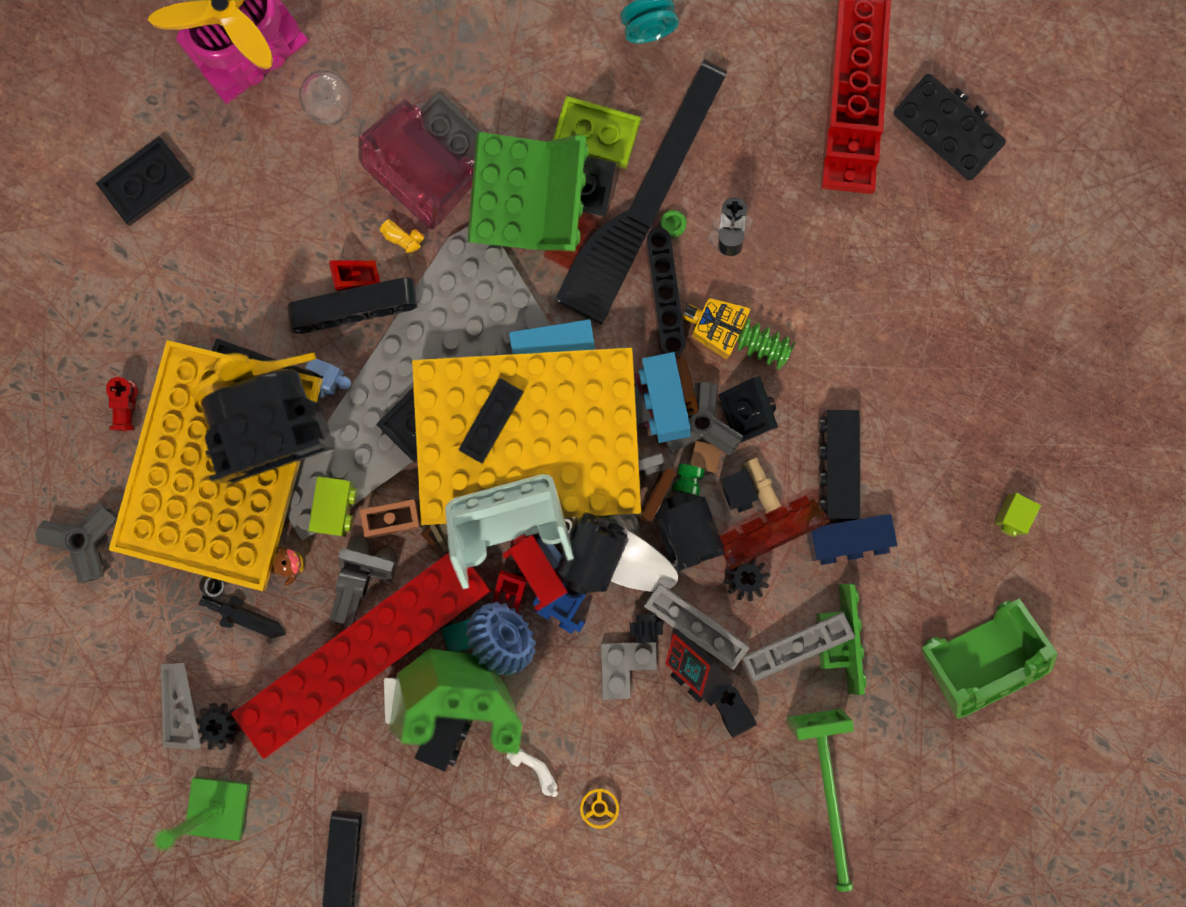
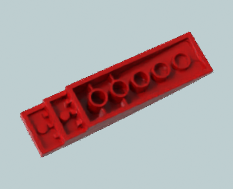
[821,0,891,194]

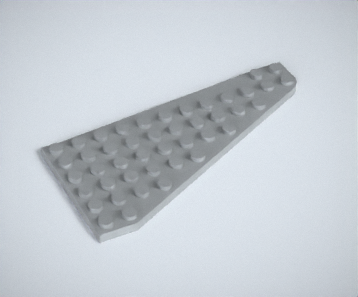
[287,226,551,541]

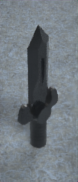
[199,595,286,638]

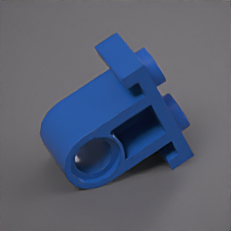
[533,580,586,634]

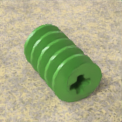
[737,318,796,370]

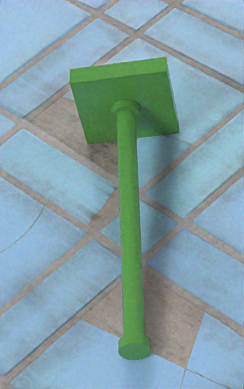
[787,708,854,892]
[154,777,250,850]

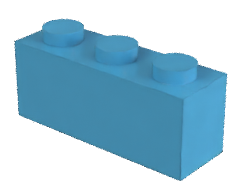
[509,319,595,354]
[638,352,691,443]

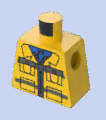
[682,298,751,360]

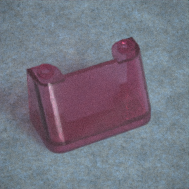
[358,99,474,230]

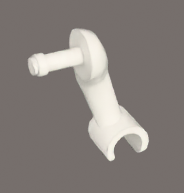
[506,748,558,797]

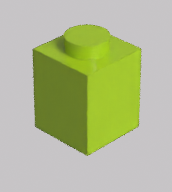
[994,493,1041,537]

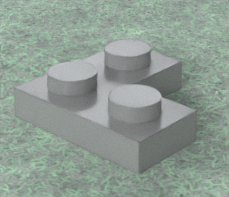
[601,642,657,699]

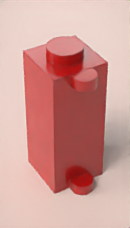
[502,534,568,611]

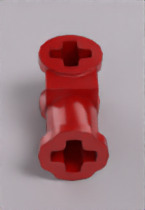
[106,377,139,431]

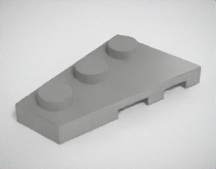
[160,663,201,749]

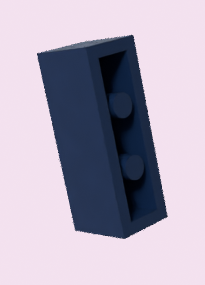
[806,514,898,565]

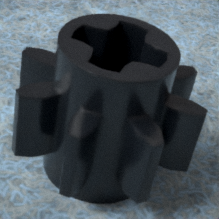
[629,614,663,643]

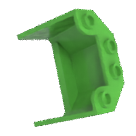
[389,648,522,754]

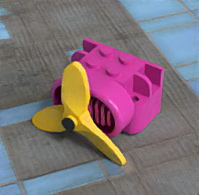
[148,0,309,104]

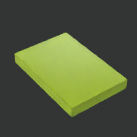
[553,96,641,169]

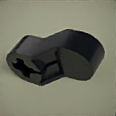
[718,198,747,256]

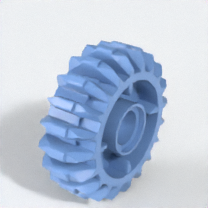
[465,601,537,677]

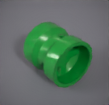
[673,464,705,496]

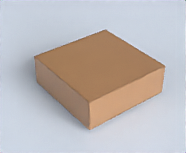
[690,441,721,474]

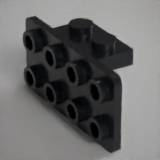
[894,74,1006,180]

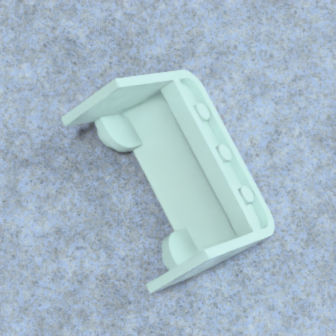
[445,474,573,589]

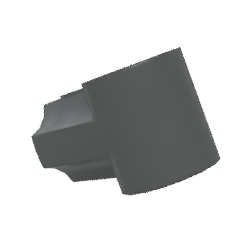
[329,567,370,625]

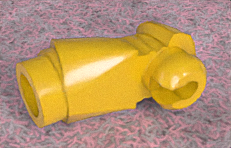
[379,219,424,253]

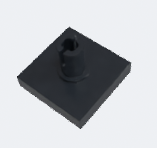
[718,376,779,443]

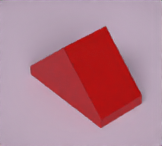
[329,260,380,291]
[492,570,528,613]

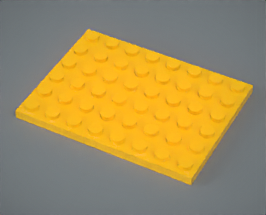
[109,340,323,591]
[412,348,641,525]

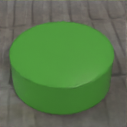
[660,210,687,238]

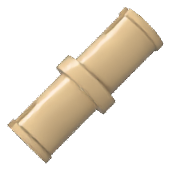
[742,458,782,514]

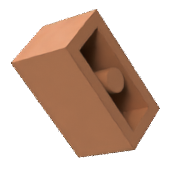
[360,499,423,538]

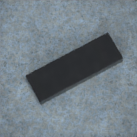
[458,378,524,464]

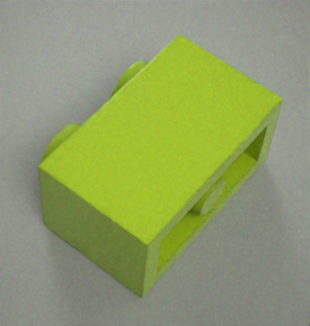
[308,476,358,537]

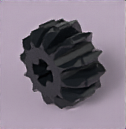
[723,555,770,601]
[195,702,241,750]

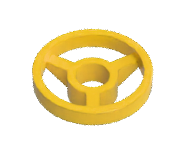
[580,788,619,829]

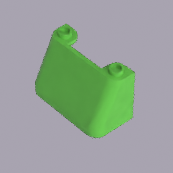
[922,598,1058,719]

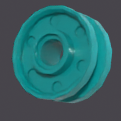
[620,0,679,44]

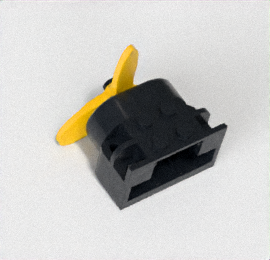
[191,352,335,484]

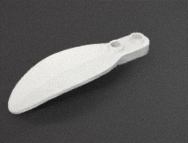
[564,517,678,592]

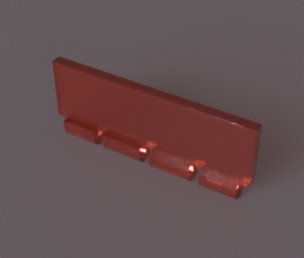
[720,495,830,569]

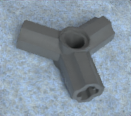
[666,382,743,456]
[35,503,118,584]

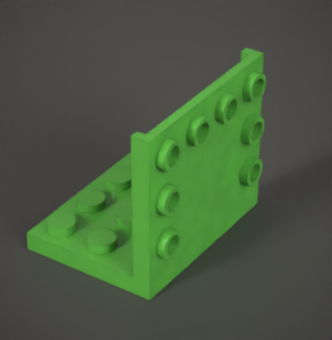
[467,132,588,251]

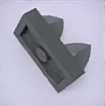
[338,533,395,582]

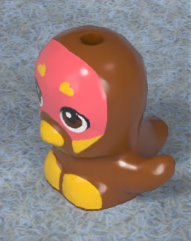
[271,547,304,585]

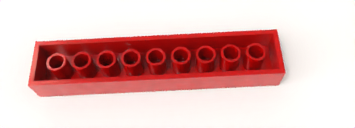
[231,552,493,760]

